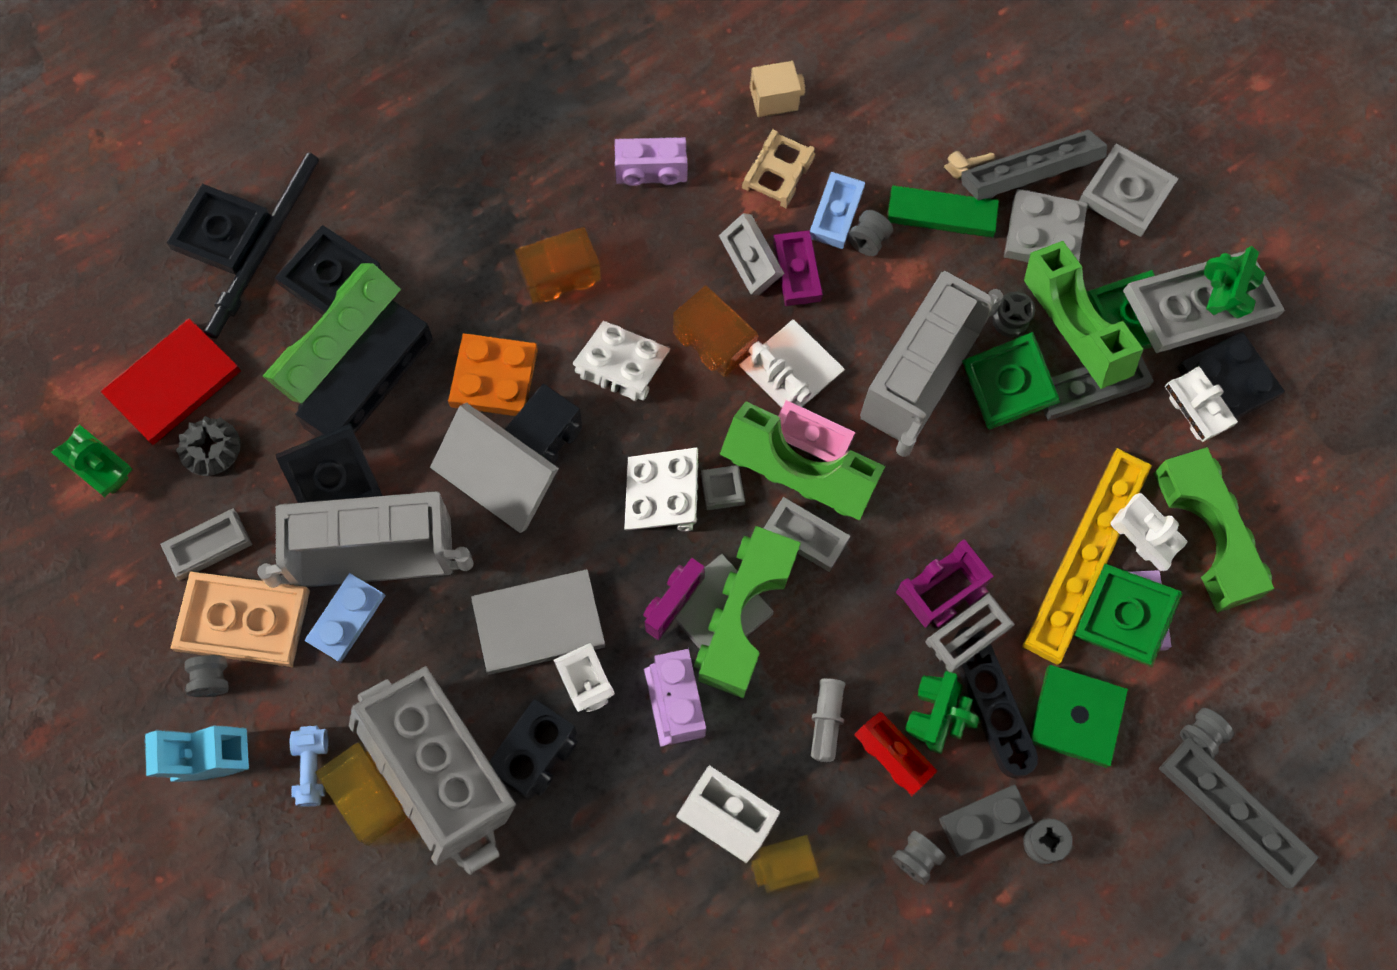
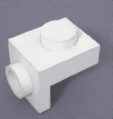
[554,643,615,712]

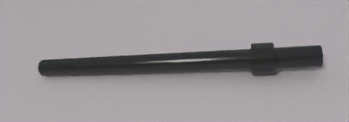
[203,153,319,339]

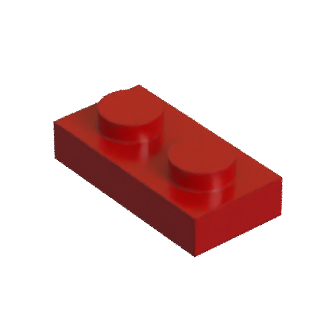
[854,711,938,796]

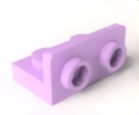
[615,138,687,186]

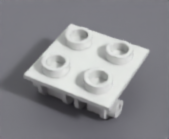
[739,319,845,408]
[573,321,670,401]
[624,448,699,531]

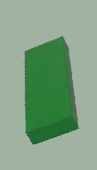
[887,185,999,238]

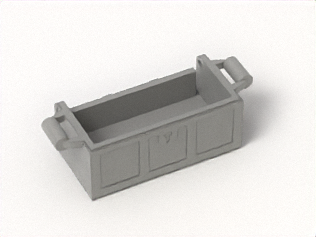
[860,270,1003,457]
[257,491,474,588]
[348,666,516,875]

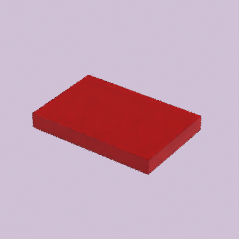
[100,318,241,445]

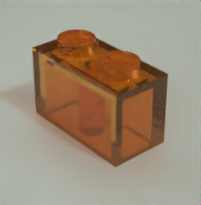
[515,226,601,304]
[673,285,758,378]

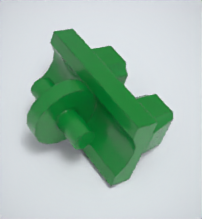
[1204,246,1265,319]
[51,424,133,498]
[906,671,979,754]

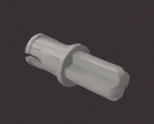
[811,678,845,762]

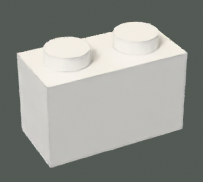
[676,765,780,863]

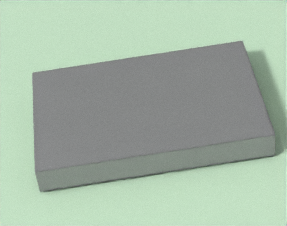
[430,403,559,533]
[471,570,605,675]

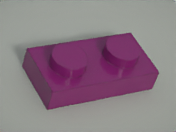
[773,230,823,306]
[643,558,705,640]

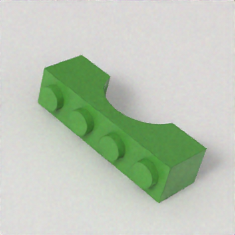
[1024,241,1143,389]
[263,263,401,404]
[720,401,885,521]
[1153,447,1274,613]
[694,526,801,698]

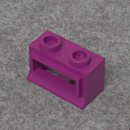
[896,539,994,628]

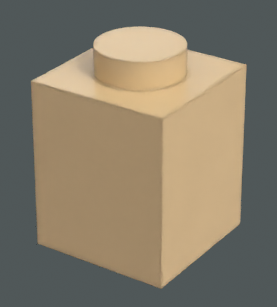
[750,61,805,117]

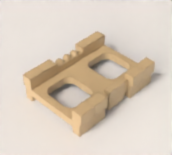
[742,129,815,208]

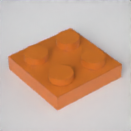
[448,333,538,416]

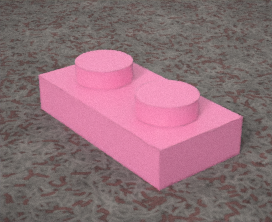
[779,400,856,462]

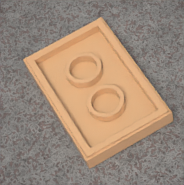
[171,572,310,667]

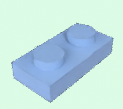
[810,172,865,249]
[304,573,386,663]

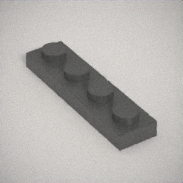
[961,129,1107,201]
[1158,737,1319,889]

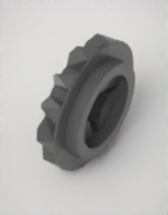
[176,416,240,476]

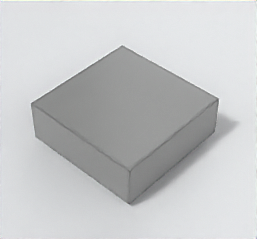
[701,465,745,510]

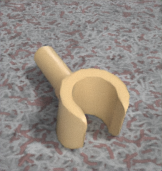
[944,151,995,179]

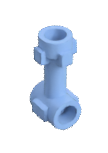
[290,726,328,807]

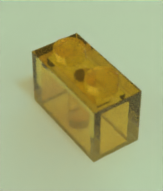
[315,743,408,846]

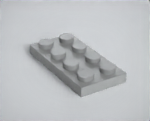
[1123,251,1285,353]

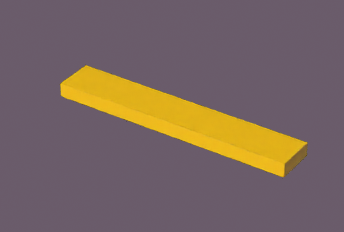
[1022,448,1152,665]

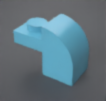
[145,726,249,782]

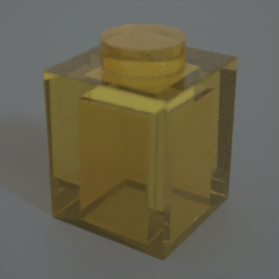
[751,835,819,894]

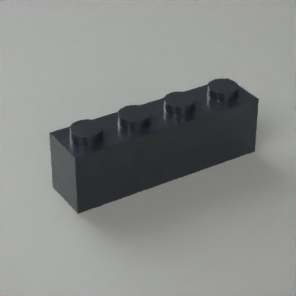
[295,300,433,437]

